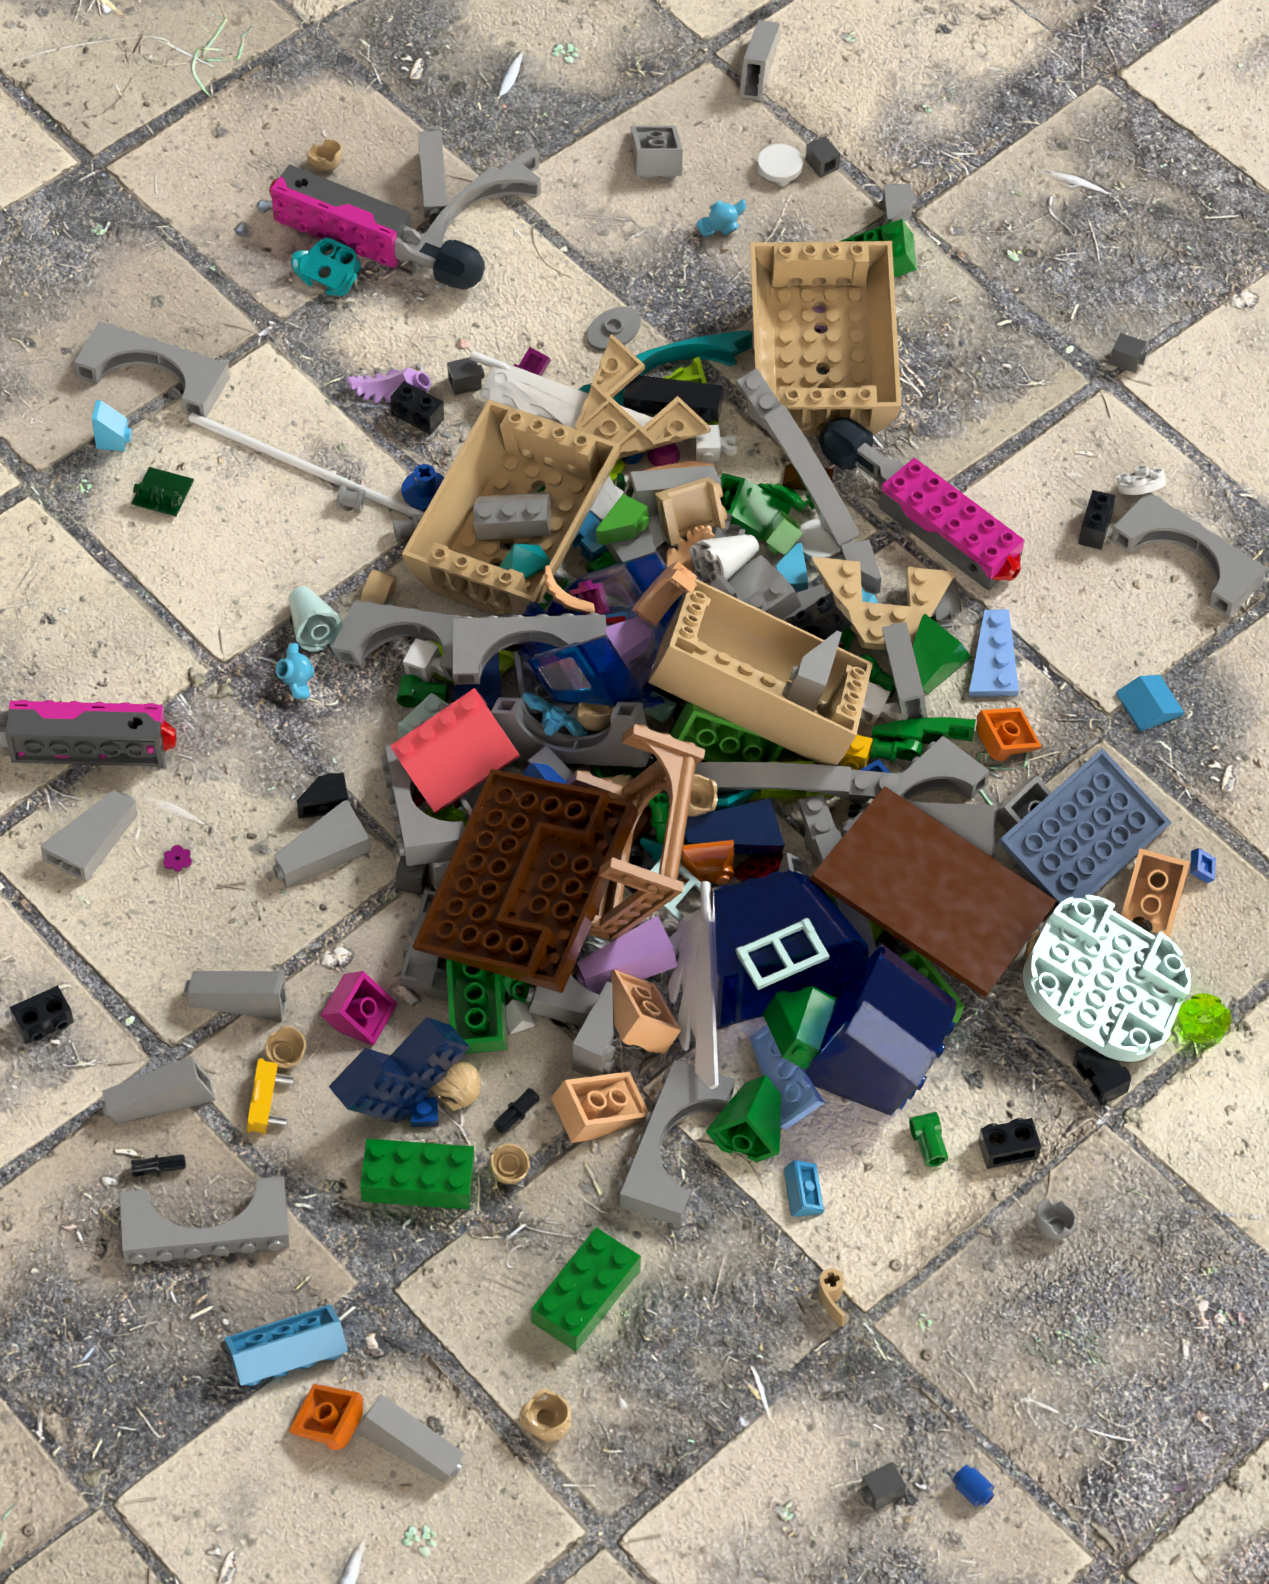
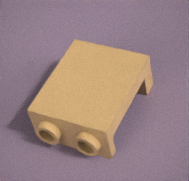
[654,477,727,546]

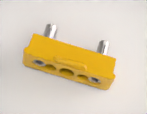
[246,1058,294,1134]

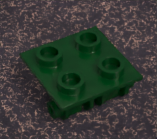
[131,467,194,517]

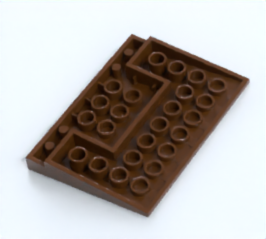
[412,769,639,993]
[810,786,1057,998]

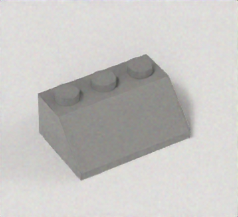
[473,492,551,540]

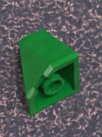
[912,614,971,695]
[763,986,836,1069]
[706,1075,781,1162]

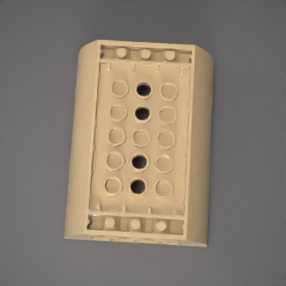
[750,241,901,436]
[402,399,621,617]
[648,579,873,766]

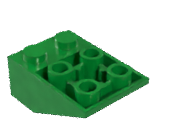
[839,219,917,277]
[720,473,791,542]

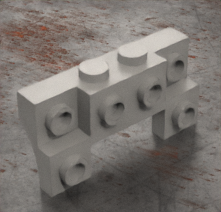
[400,890,448,1000]

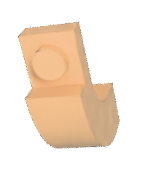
[631,561,697,625]

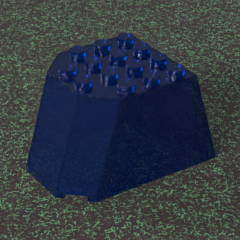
[712,870,869,1029]
[803,944,956,1116]

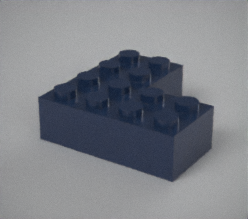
[328,1017,470,1123]

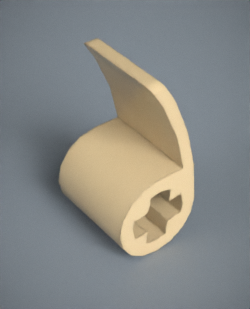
[360,569,397,605]
[818,1268,846,1327]

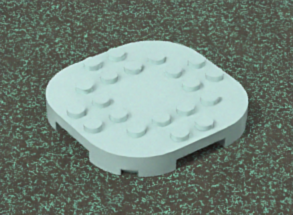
[1023,895,1191,1062]

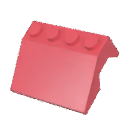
[390,688,520,814]

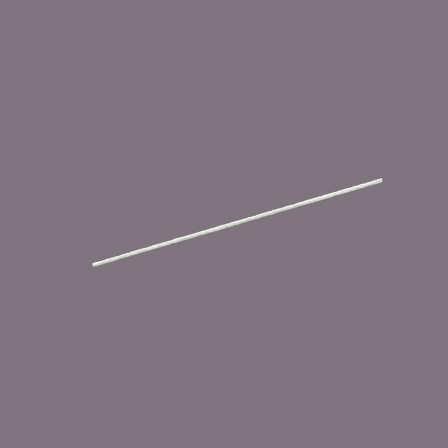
[189,412,668,620]

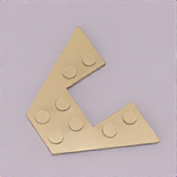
[575,334,711,459]
[810,557,956,650]

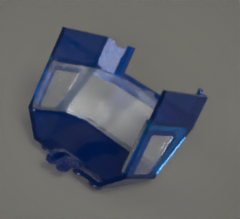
[517,551,683,709]

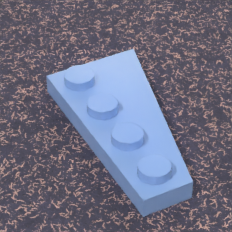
[968,609,1019,697]
[749,1025,825,1130]

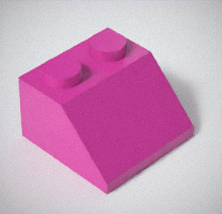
[320,971,398,1045]

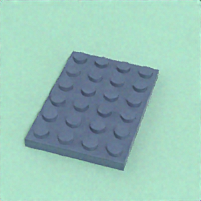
[997,748,1172,906]

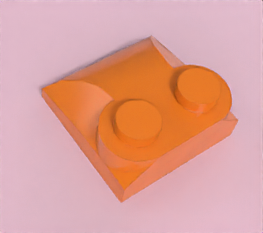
[976,707,1042,761]
[681,840,735,887]
[289,1383,363,1450]

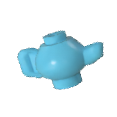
[696,199,747,237]
[276,643,314,700]

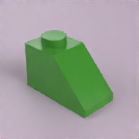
[596,494,650,545]
[764,510,803,556]

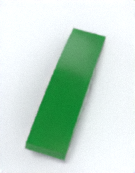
[871,717,976,744]

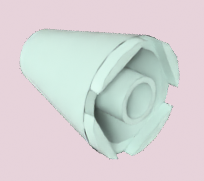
[289,586,343,651]

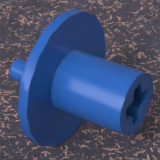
[401,464,445,512]

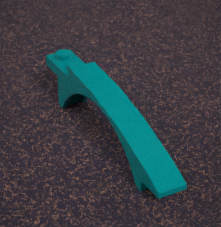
[577,330,752,406]

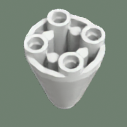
[689,535,759,585]

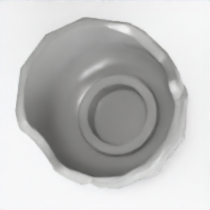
[1035,1198,1077,1239]

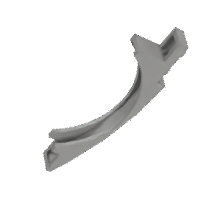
[412,147,541,272]
[736,368,860,548]
[694,762,898,806]
[798,794,884,986]

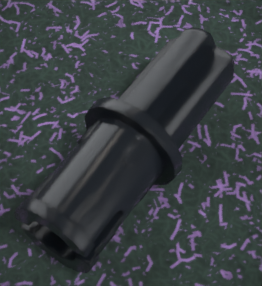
[493,1088,540,1134]
[131,1154,186,1178]

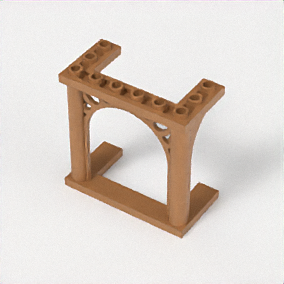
[566,724,705,942]

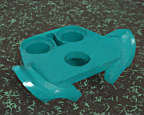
[291,238,361,297]

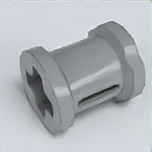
[336,485,366,512]
[392,515,419,542]

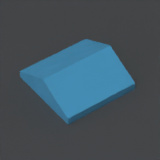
[1116,675,1184,732]

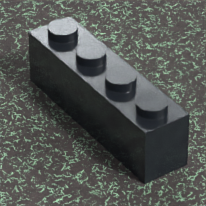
[623,375,723,423]

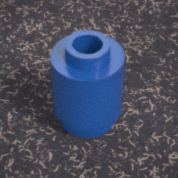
[952,1465,995,1507]

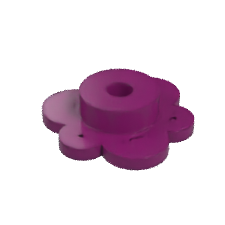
[163,845,192,872]

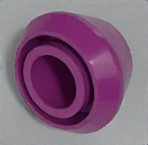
[647,443,680,467]

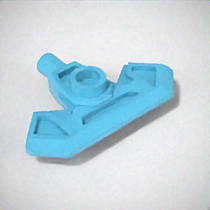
[522,692,588,736]

